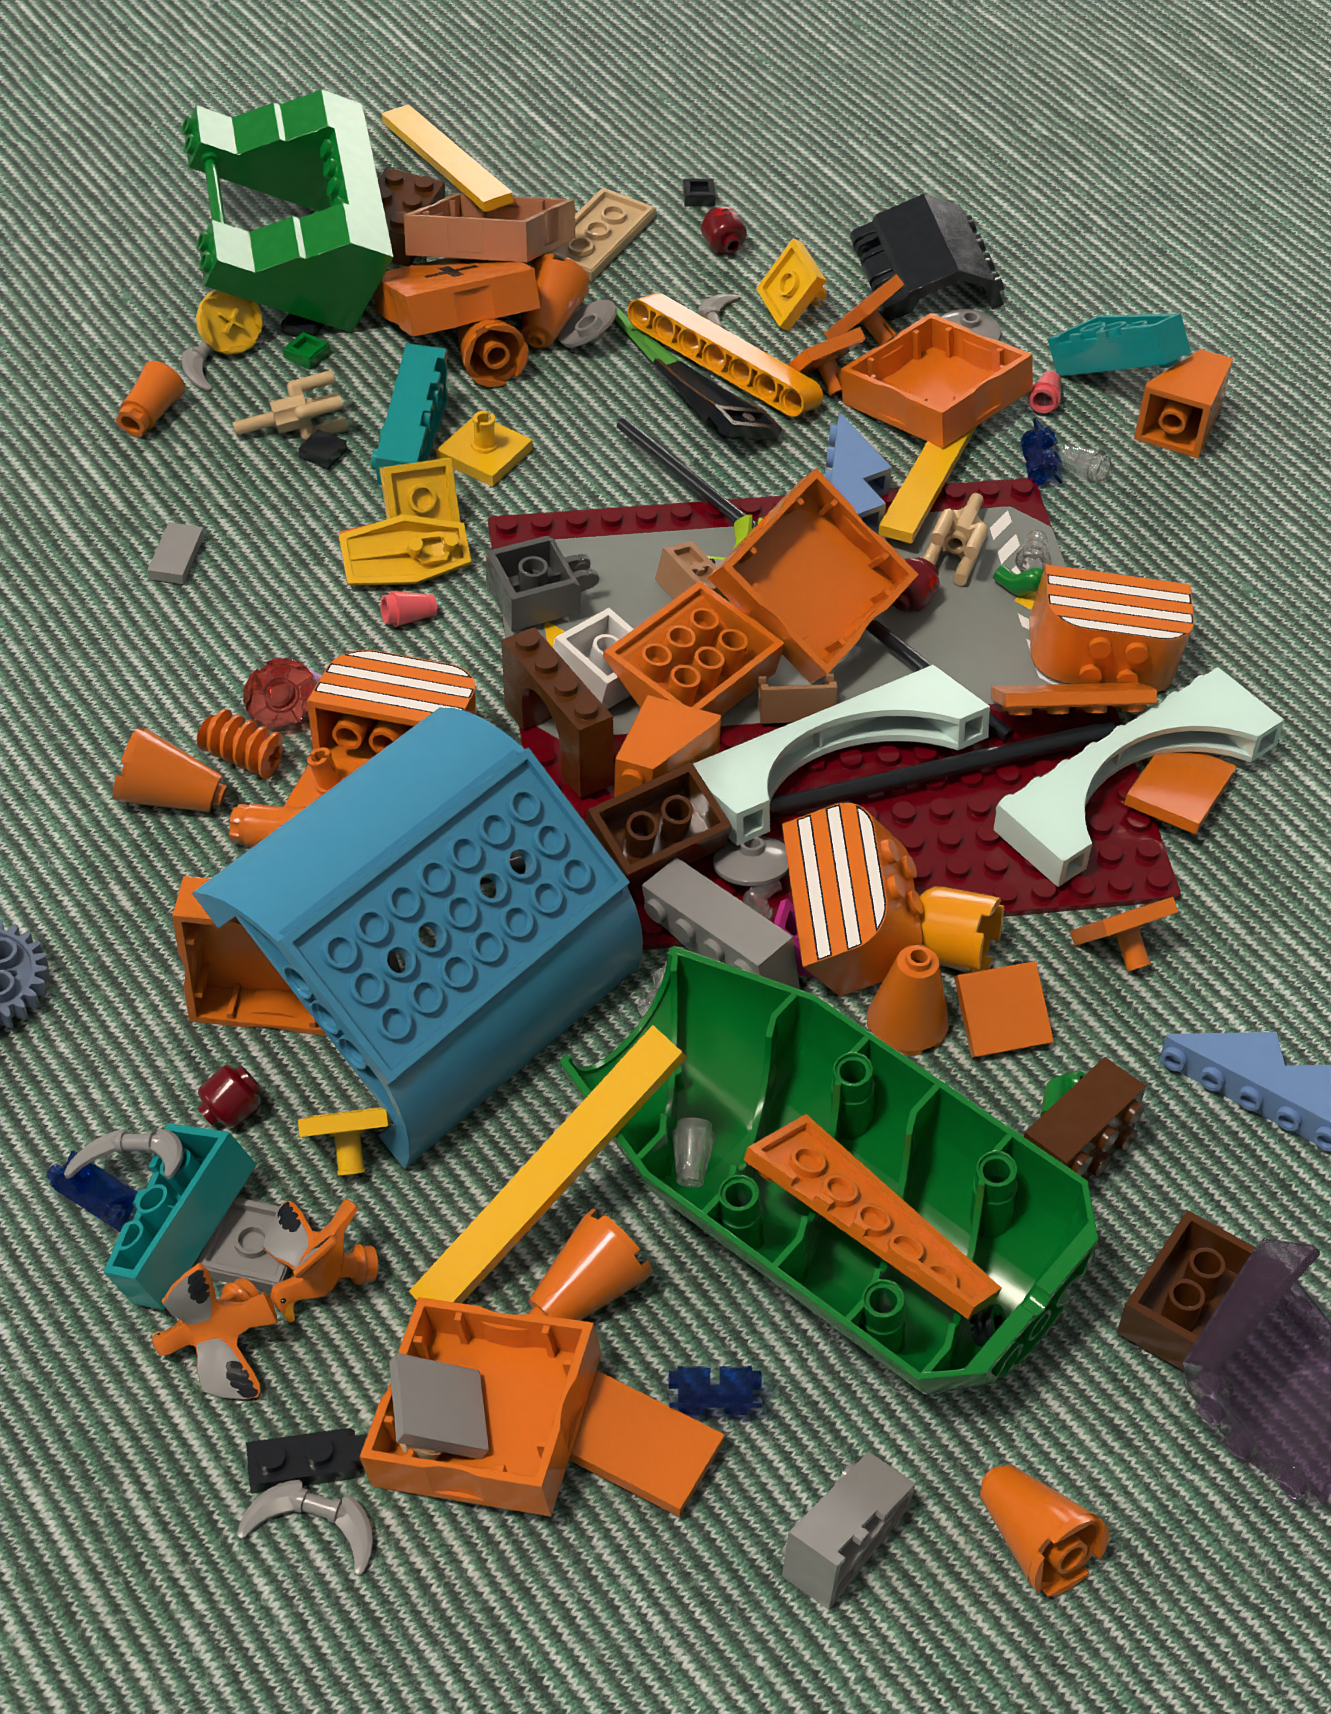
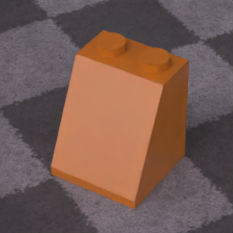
[1134,349,1234,459]
[614,695,722,797]

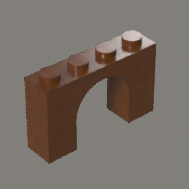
[501,627,614,798]

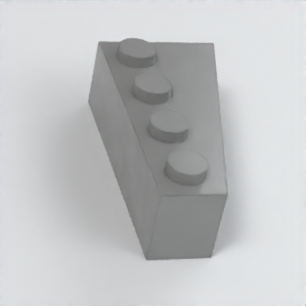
[642,857,800,989]

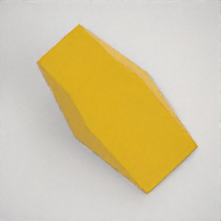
[339,514,471,586]

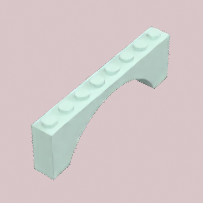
[693,665,990,846]
[993,667,1284,887]

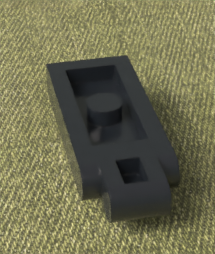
[246,1428,368,1494]

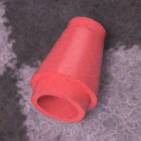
[1028,371,1061,413]
[380,591,437,627]

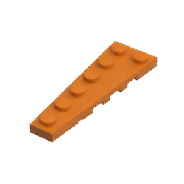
[744,1114,1002,1319]

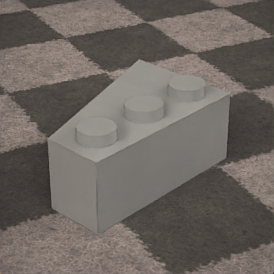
[781,1451,916,1610]

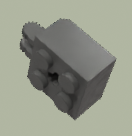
[486,536,600,631]

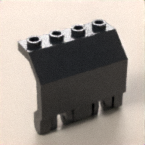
[850,194,1005,321]

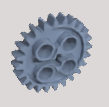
[0,920,50,1029]

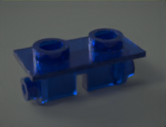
[1020,417,1063,486]
[46,1150,138,1232]
[667,1366,763,1415]

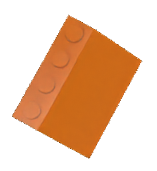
[603,580,785,715]

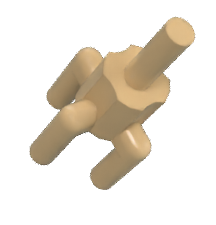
[232,370,349,440]
[923,493,988,586]

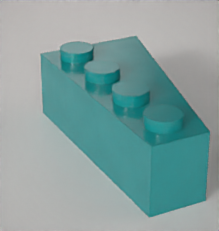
[1047,313,1191,376]
[371,343,448,485]
[103,1123,257,1310]

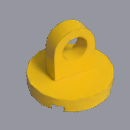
[196,290,263,354]

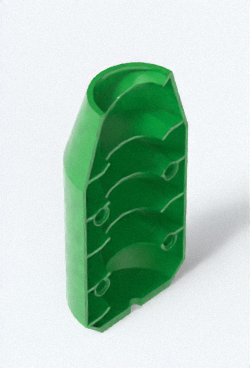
[559,946,1098,1395]

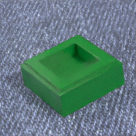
[283,332,331,370]

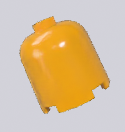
[919,886,1004,973]

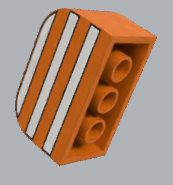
[1029,564,1194,692]
[307,650,477,759]
[782,803,923,996]

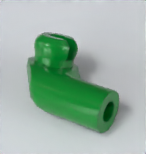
[993,565,1044,596]
[1040,1071,1086,1117]

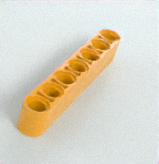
[627,293,823,417]

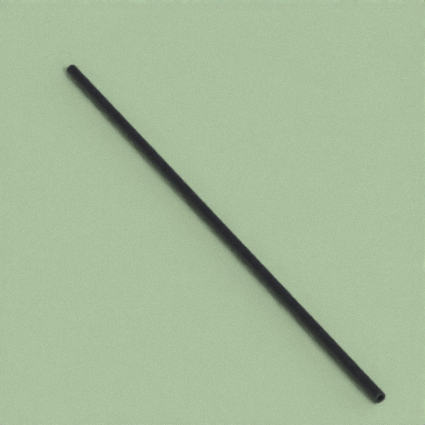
[480,720,1116,885]

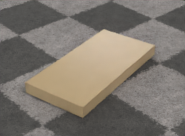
[547,188,656,282]

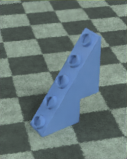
[825,413,892,532]
[1159,1032,1331,1152]

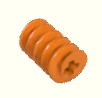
[196,708,283,779]

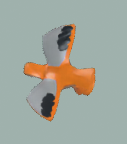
[263,1198,378,1322]
[151,1263,278,1399]

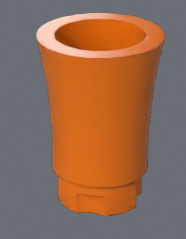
[116,361,185,437]
[229,804,307,847]

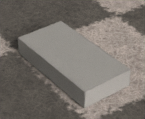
[147,522,204,585]

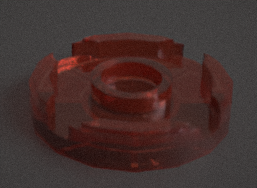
[243,658,317,732]

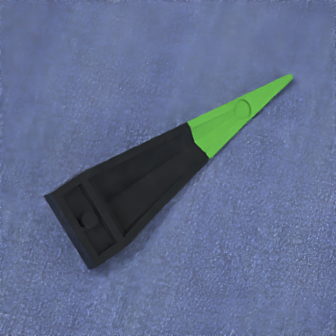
[615,307,782,441]

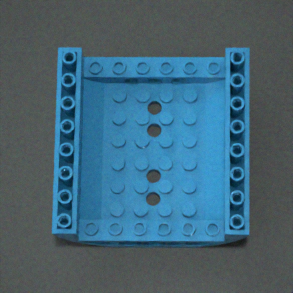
[192,707,643,1169]

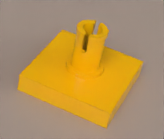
[756,238,827,331]
[436,411,533,487]
[379,458,460,522]
[298,1107,392,1175]

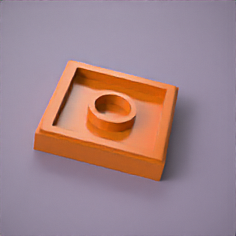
[954,961,1054,1058]

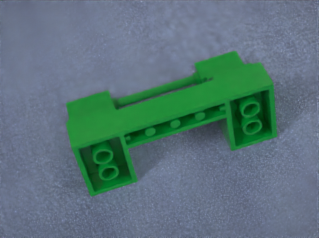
[181,89,394,333]

